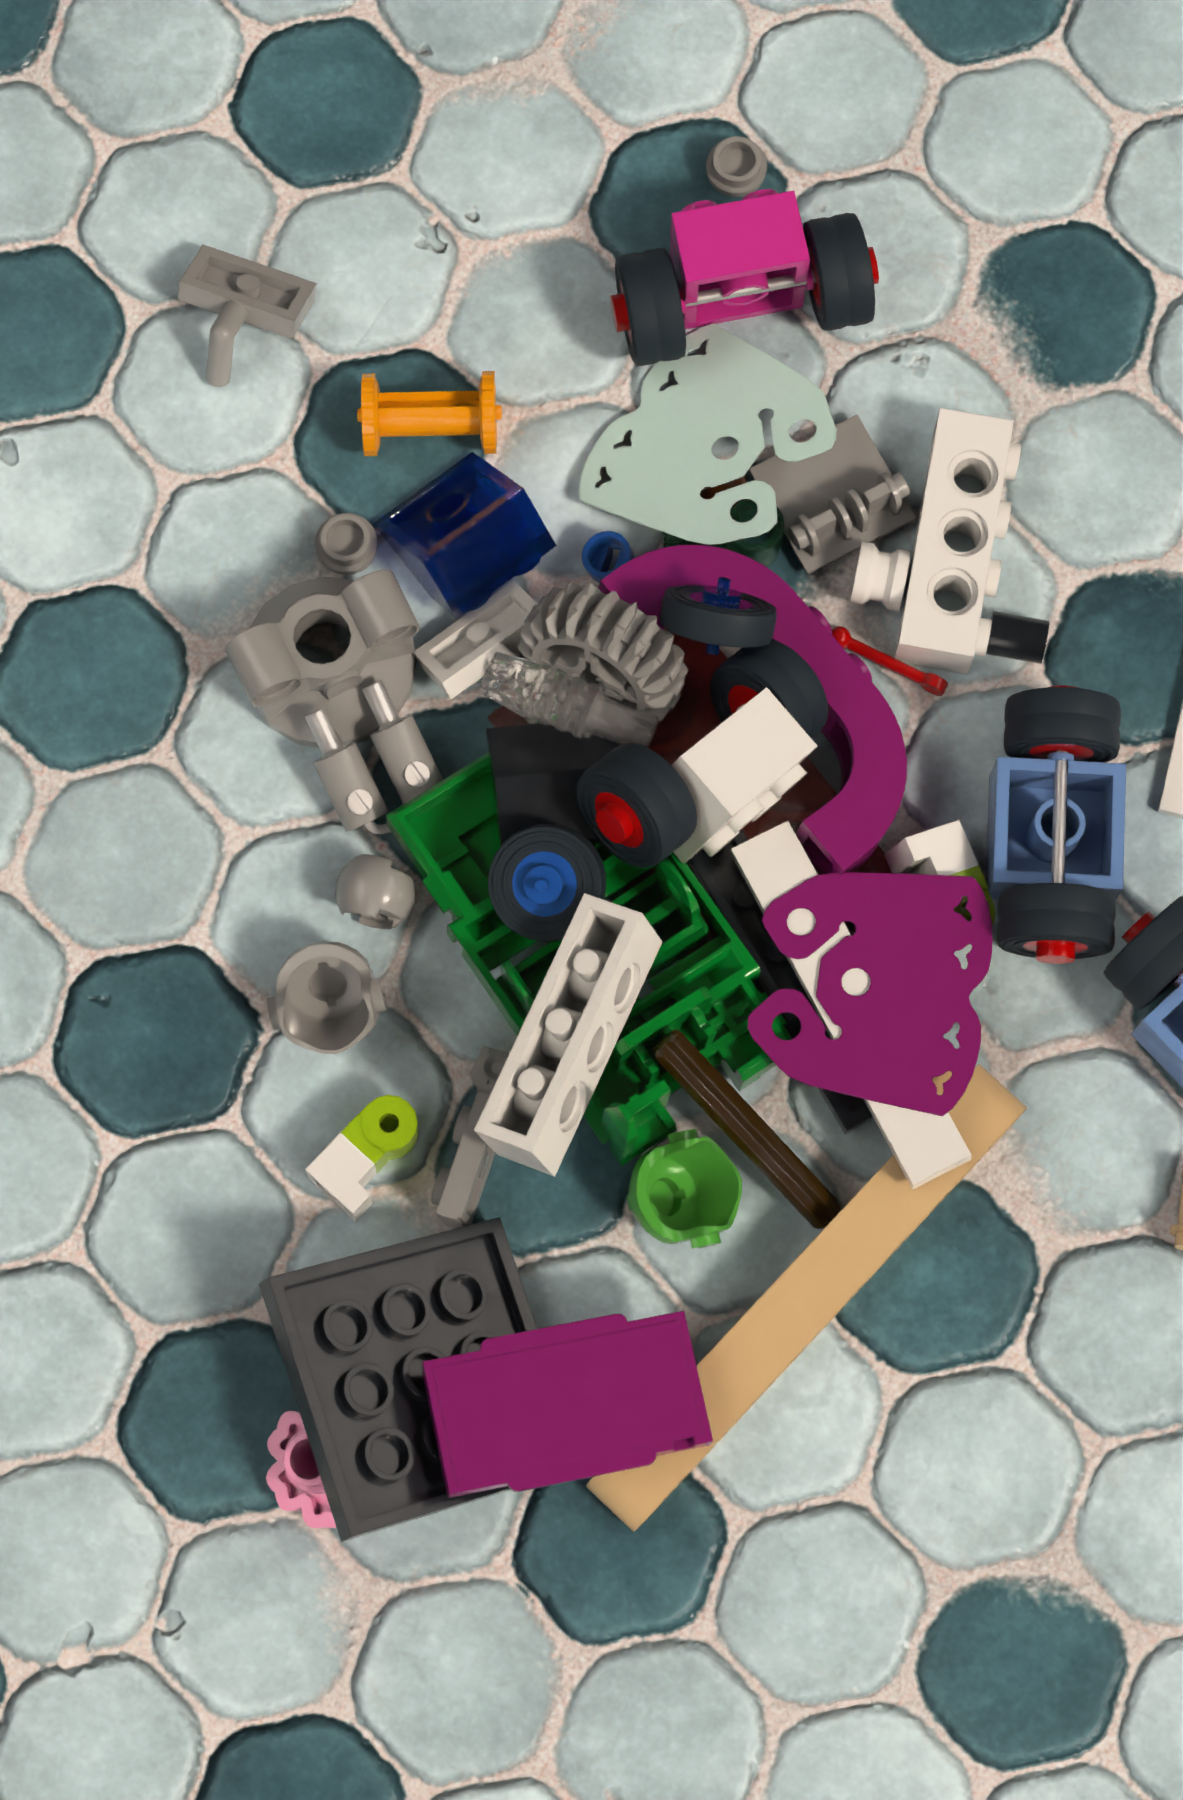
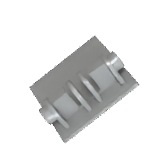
[748,415,917,575]

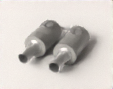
[305,680,444,835]

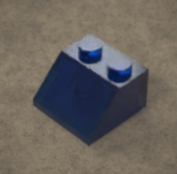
[374,451,557,619]

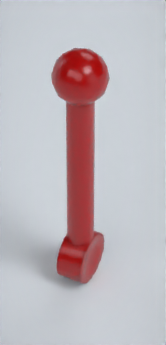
[832,626,948,696]

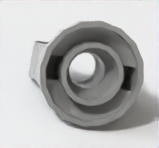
[225,569,420,748]

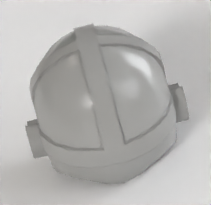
[267,940,387,1054]

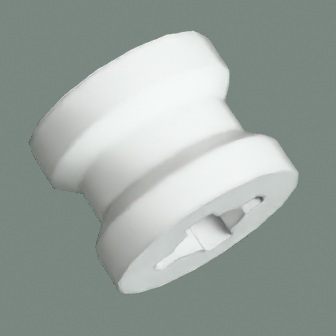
[850,541,911,612]

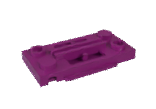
[421,1311,713,1498]

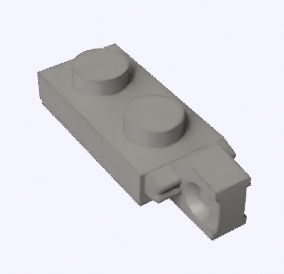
[431,1046,509,1229]

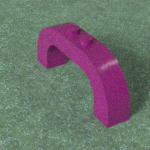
[598,545,907,875]

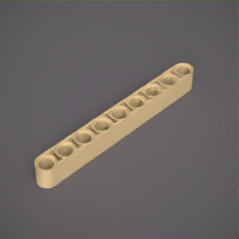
[586,1064,1027,1532]

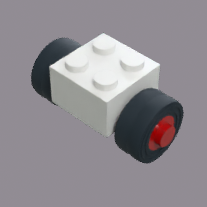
[577,639,828,868]

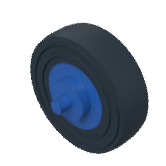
[488,824,606,942]

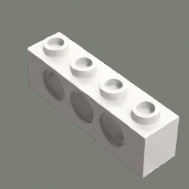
[894,408,1021,674]
[474,893,662,1177]

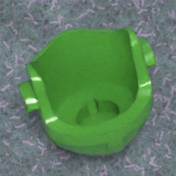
[626,1129,742,1248]

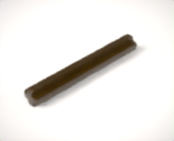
[653,1030,841,1229]

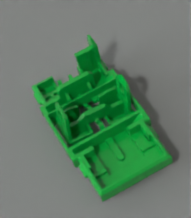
[386,708,792,1167]

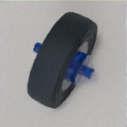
[660,577,777,655]

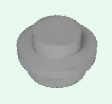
[706,136,767,197]
[315,513,378,575]

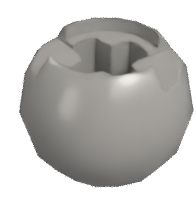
[335,854,416,929]

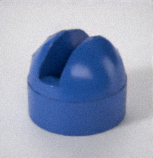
[582,531,634,583]

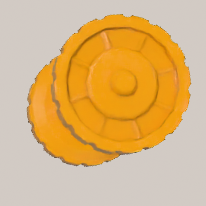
[357,371,502,456]

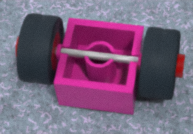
[610,189,879,366]

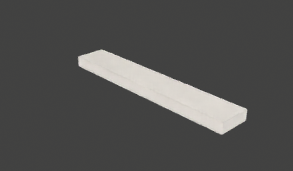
[731,821,972,1190]

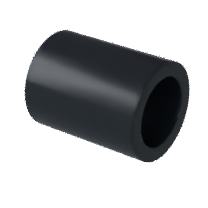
[986,611,1049,664]

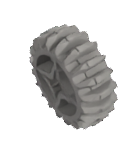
[518,582,689,733]

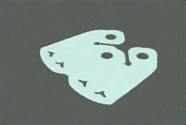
[579,323,837,545]

